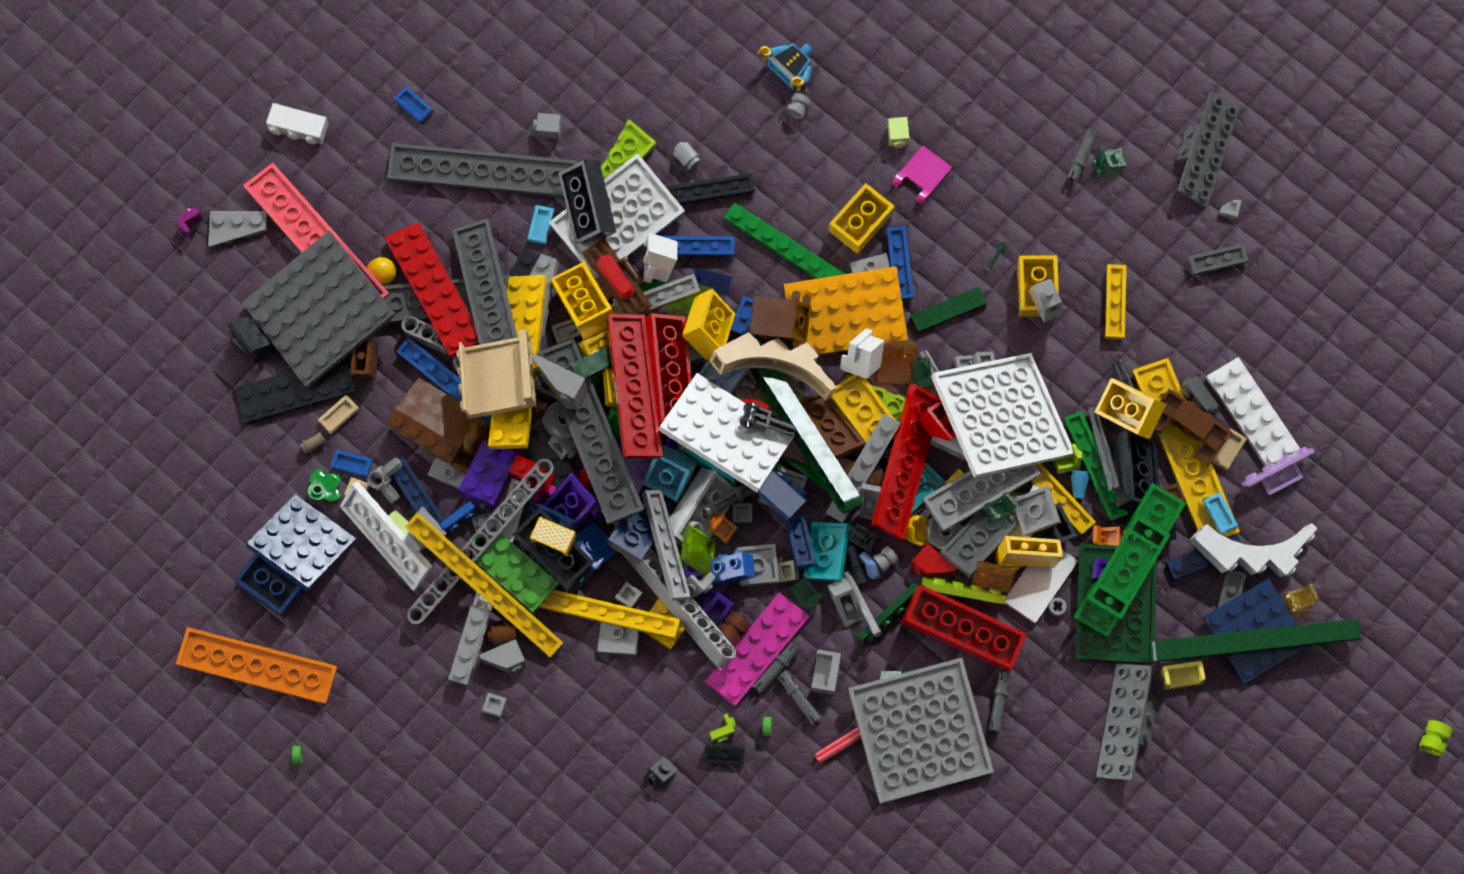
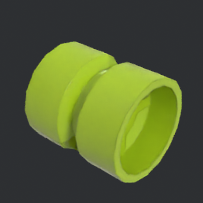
[1419,720,1453,756]

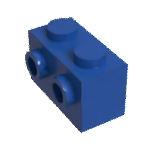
[710,550,755,585]

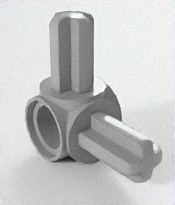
[368,458,402,503]

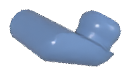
[859,551,881,579]

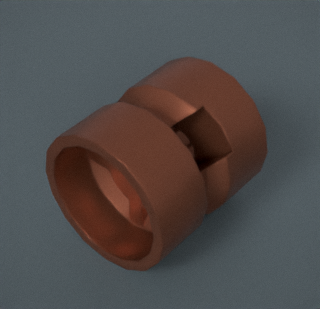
[717,610,751,647]

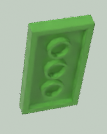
[475,533,559,613]

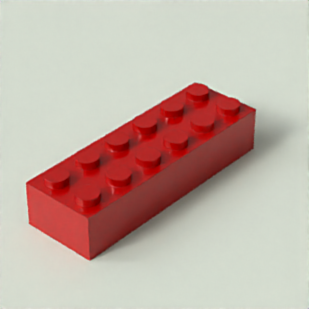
[645,313,692,427]
[901,585,1027,672]

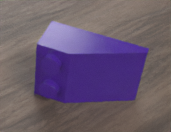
[543,473,596,532]

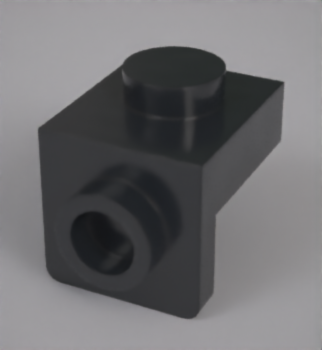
[644,756,678,791]

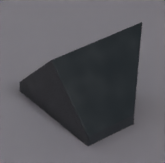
[1032,503,1077,543]

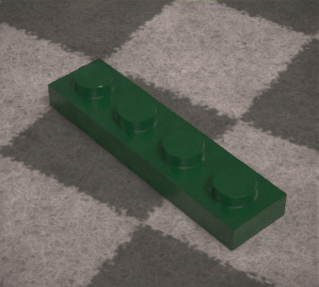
[858,583,918,646]

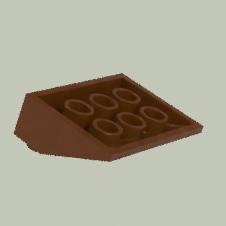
[386,378,484,464]

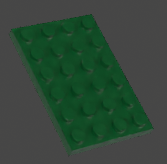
[1075,544,1157,664]

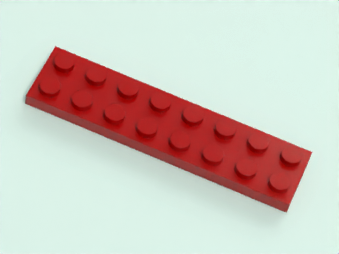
[385,222,480,359]
[606,314,663,459]
[871,384,941,540]

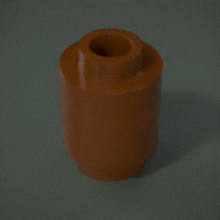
[488,624,516,646]

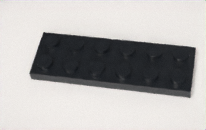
[235,357,356,424]

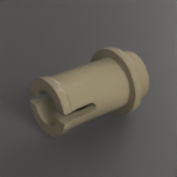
[300,432,326,454]

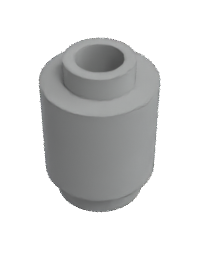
[674,142,701,170]

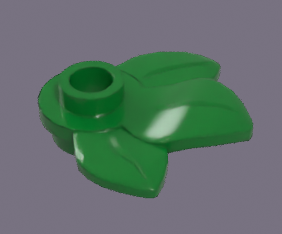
[307,468,342,502]

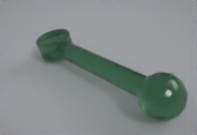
[982,242,1007,275]

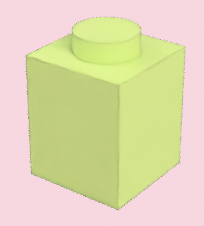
[888,117,909,148]

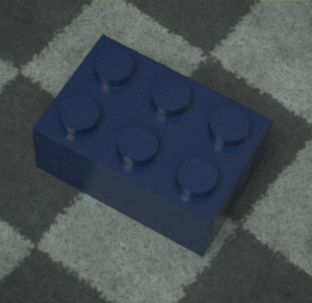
[234,554,306,619]

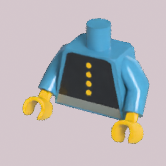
[757,44,813,91]

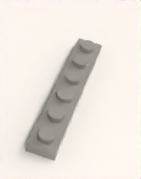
[825,414,900,523]
[642,490,691,601]

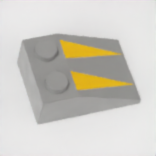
[532,354,588,410]

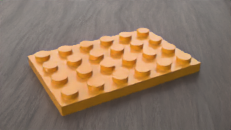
[784,266,908,355]

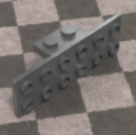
[1177,92,1239,207]
[1096,664,1155,781]

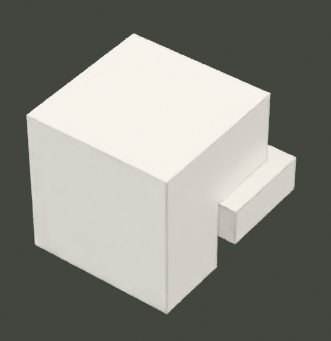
[643,233,677,283]
[840,329,884,379]

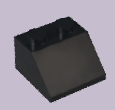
[227,316,273,364]

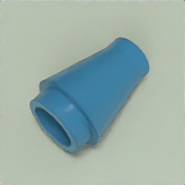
[1070,471,1089,499]

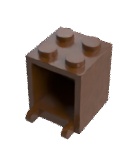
[749,291,812,343]

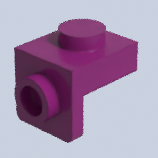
[177,207,203,239]

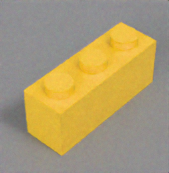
[998,536,1063,568]

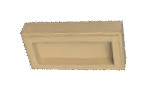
[318,395,359,435]
[1212,428,1247,471]

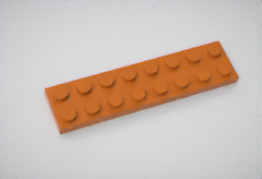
[176,627,338,705]

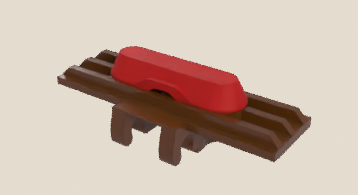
[582,238,652,315]

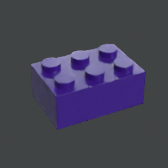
[458,439,519,511]

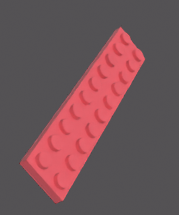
[243,163,390,300]

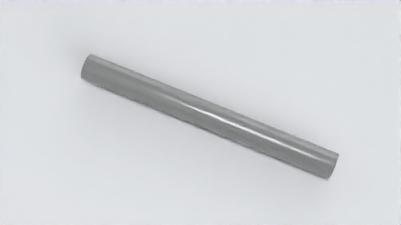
[843,571,881,637]

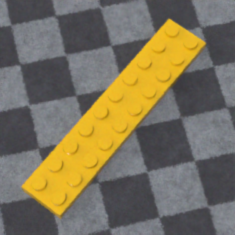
[488,275,547,449]
[1132,358,1240,538]

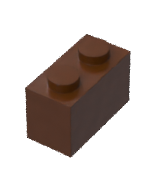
[350,337,379,380]

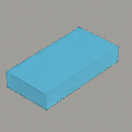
[527,205,555,246]
[1202,492,1238,535]

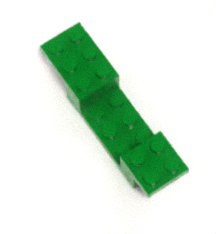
[1074,483,1186,637]

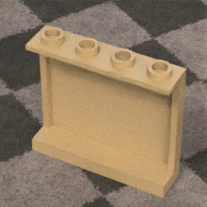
[457,330,536,419]

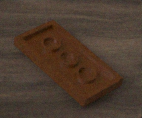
[799,393,866,459]

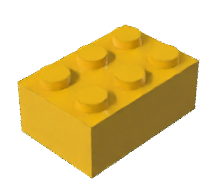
[829,183,895,254]
[1017,255,1059,317]
[682,289,735,360]
[1095,378,1166,439]

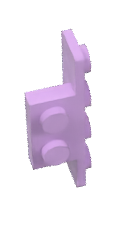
[1242,447,1314,495]

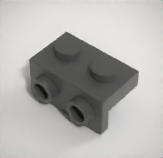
[1181,377,1218,413]

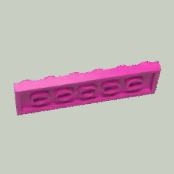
[705,593,809,707]

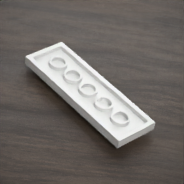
[1206,357,1300,466]
[340,482,433,591]

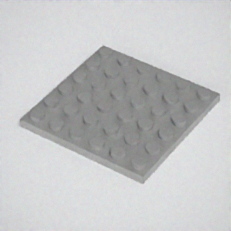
[848,658,994,803]

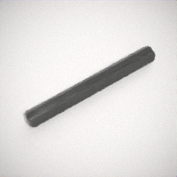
[1088,407,1120,491]

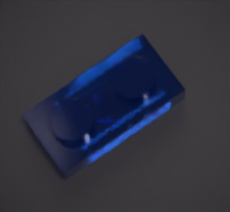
[694,267,732,295]

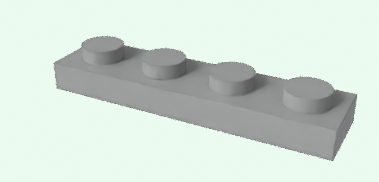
[448,605,490,686]

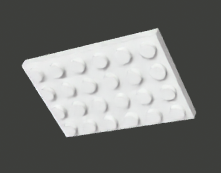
[549,154,685,279]
[658,373,795,492]

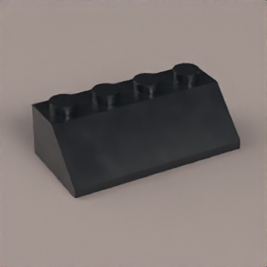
[558,160,616,244]
[1112,430,1159,512]
[512,507,594,593]

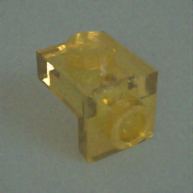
[1284,583,1319,612]

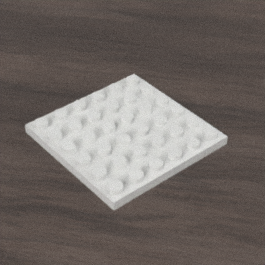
[931,353,1074,478]

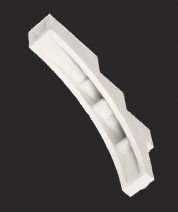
[1189,523,1317,577]

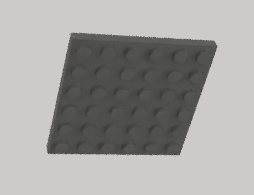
[242,230,396,388]

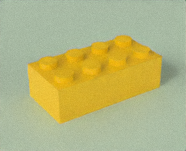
[550,262,614,341]

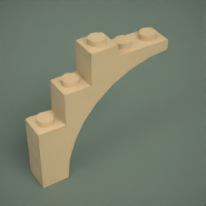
[709,333,836,401]

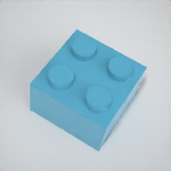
[643,444,697,502]

